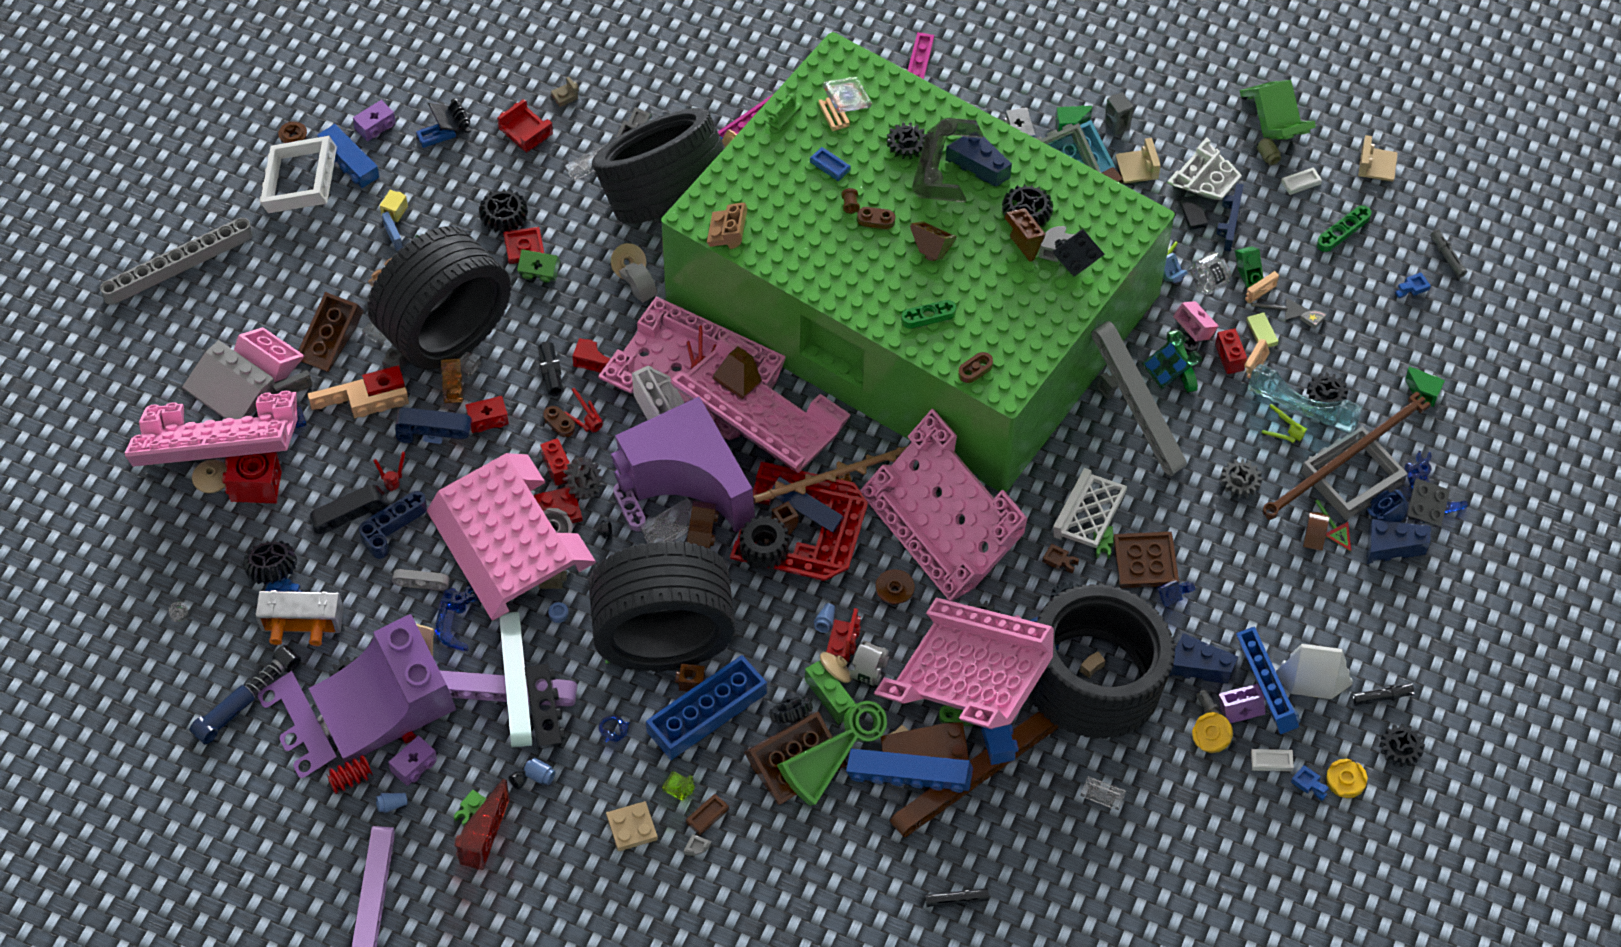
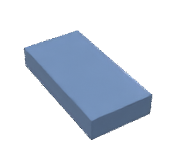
[382,212,403,251]

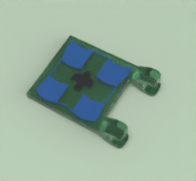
[1142,331,1202,390]

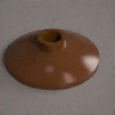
[875,569,915,604]

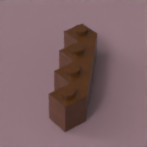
[687,501,719,549]

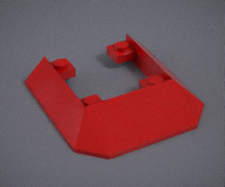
[730,462,868,581]

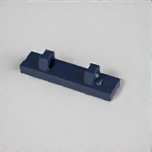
[1216,183,1244,252]

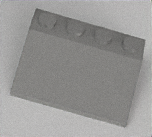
[182,340,275,420]

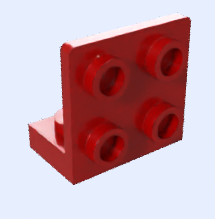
[826,608,861,662]

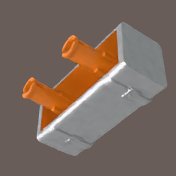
[256,590,344,646]

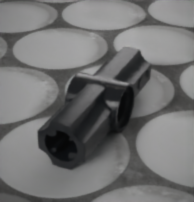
[538,341,564,397]

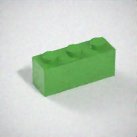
[805,660,855,724]

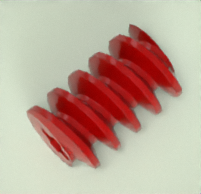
[326,755,373,794]

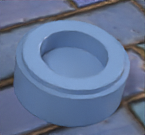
[548,602,569,623]

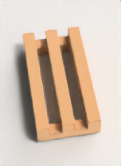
[819,95,850,131]
[1245,271,1279,304]
[1244,339,1270,379]

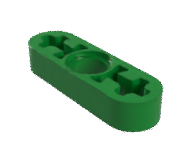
[901,300,956,329]

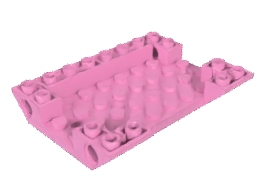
[598,296,786,440]
[125,391,297,467]
[860,409,1027,601]

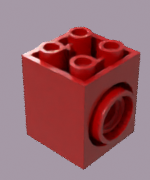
[222,452,282,504]

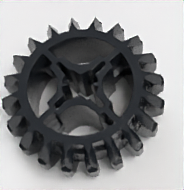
[1002,183,1053,227]
[479,189,528,233]
[243,540,297,585]

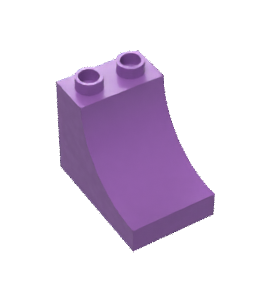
[611,397,755,533]
[309,614,456,763]

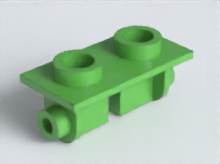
[764,93,801,130]

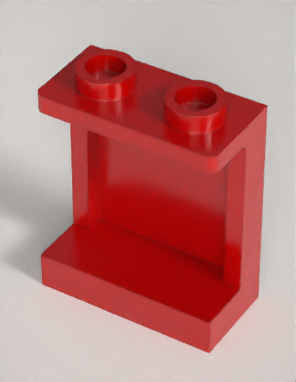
[497,99,553,153]

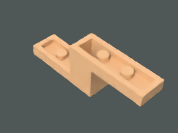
[308,379,409,418]

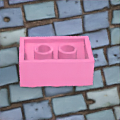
[234,327,304,382]

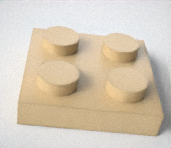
[606,801,658,852]

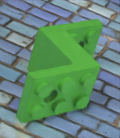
[1240,80,1316,140]

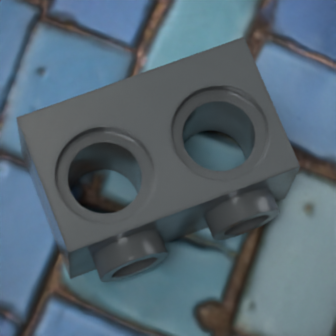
[1104,92,1133,135]

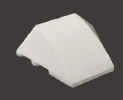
[1167,137,1242,200]
[1275,644,1353,699]

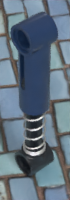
[189,645,301,745]

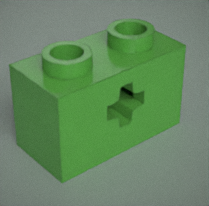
[517,250,560,283]

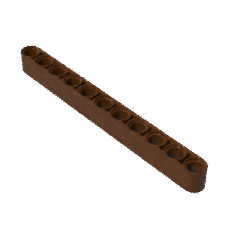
[890,712,1059,837]

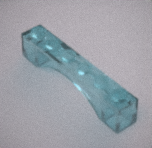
[1247,364,1363,432]

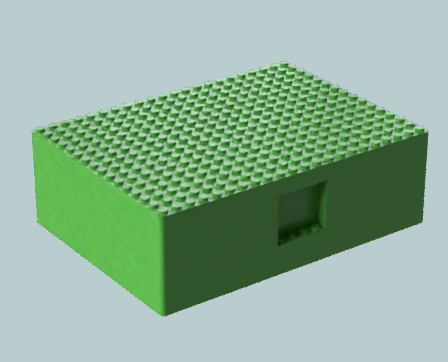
[661,32,1175,492]

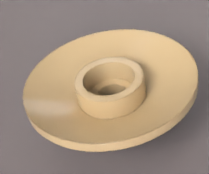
[611,243,646,279]
[192,460,227,493]
[820,652,852,683]

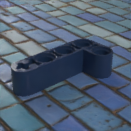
[395,408,472,443]
[359,491,427,559]

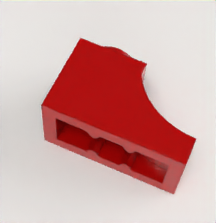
[572,338,610,373]

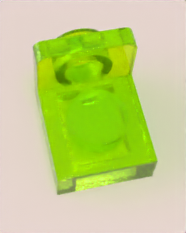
[662,771,695,801]

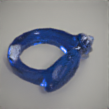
[598,715,630,742]

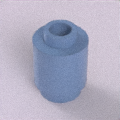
[524,758,556,785]

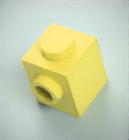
[380,190,408,222]

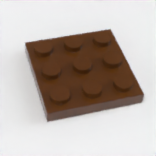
[1113,531,1179,588]

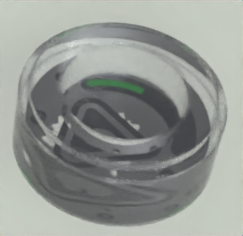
[168,602,189,622]

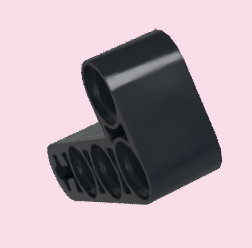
[310,484,389,534]

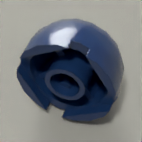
[1367,489,1408,522]

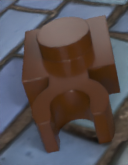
[1042,543,1079,573]

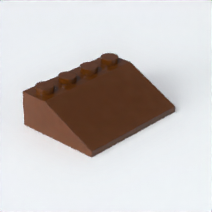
[744,711,847,805]

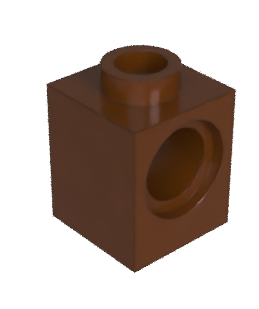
[675,664,705,692]

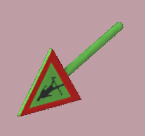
[1315,499,1351,552]

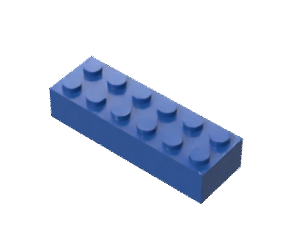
[646,655,767,760]

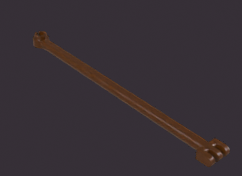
[1262,392,1431,520]

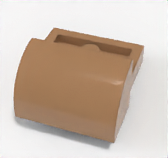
[707,202,748,249]

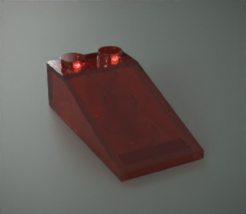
[454,779,510,871]

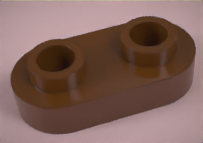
[857,207,895,229]
[958,352,993,383]
[543,406,575,437]

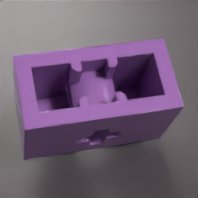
[353,100,396,141]
[1219,684,1265,723]
[388,736,437,786]

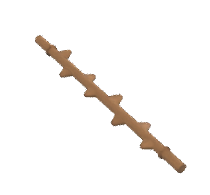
[753,445,909,504]

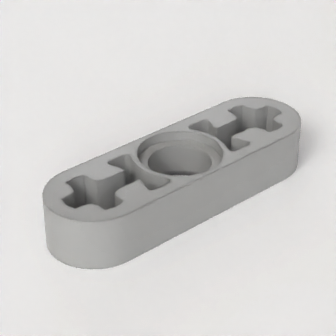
[392,569,450,591]

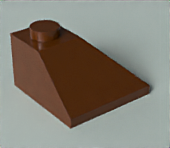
[910,221,957,261]
[712,346,762,399]

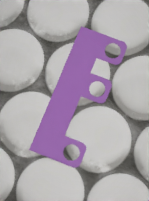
[258,671,337,778]

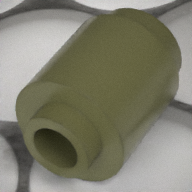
[1257,138,1281,165]

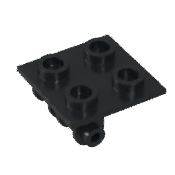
[428,98,471,133]
[1052,229,1105,277]

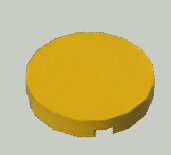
[1192,712,1233,753]
[1326,759,1368,798]

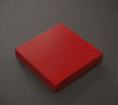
[503,227,544,265]

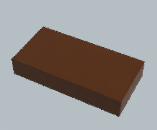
[686,794,729,836]

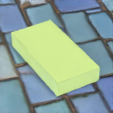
[1246,313,1279,347]

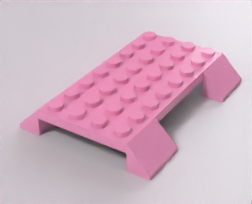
[670,331,851,473]
[427,453,596,621]
[874,598,1054,729]

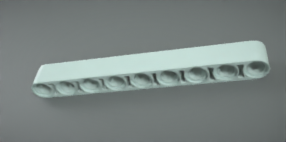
[499,612,532,748]

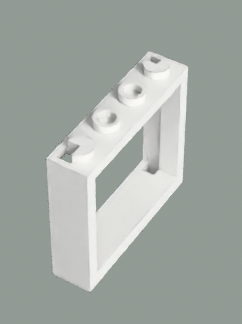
[260,136,337,213]

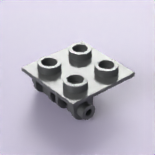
[1407,478,1450,527]

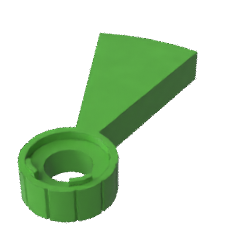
[777,701,887,806]

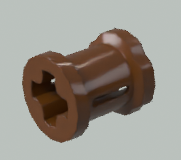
[841,188,860,214]

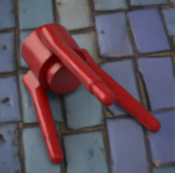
[686,325,716,369]
[564,388,604,433]
[373,451,405,492]

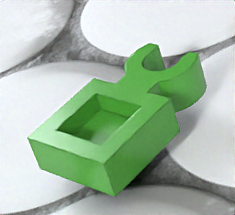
[1093,526,1113,559]
[454,790,489,827]

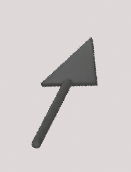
[1251,298,1310,321]

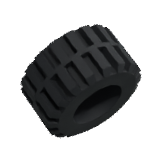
[740,516,789,570]

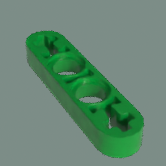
[1316,206,1371,252]
[1166,330,1198,393]

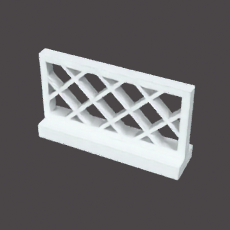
[1053,468,1127,548]

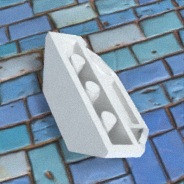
[632,365,684,420]

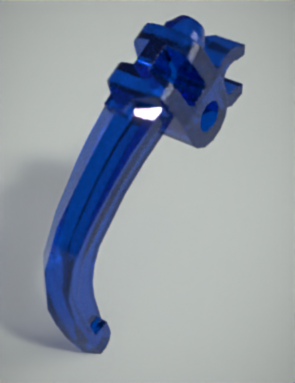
[1405,451,1468,513]
[435,585,478,652]

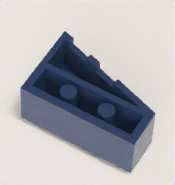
[945,128,1012,187]
[1367,519,1431,564]
[1169,633,1239,684]

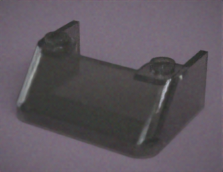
[912,118,983,202]

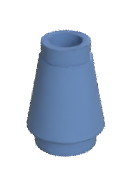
[814,603,836,633]
[376,793,407,814]

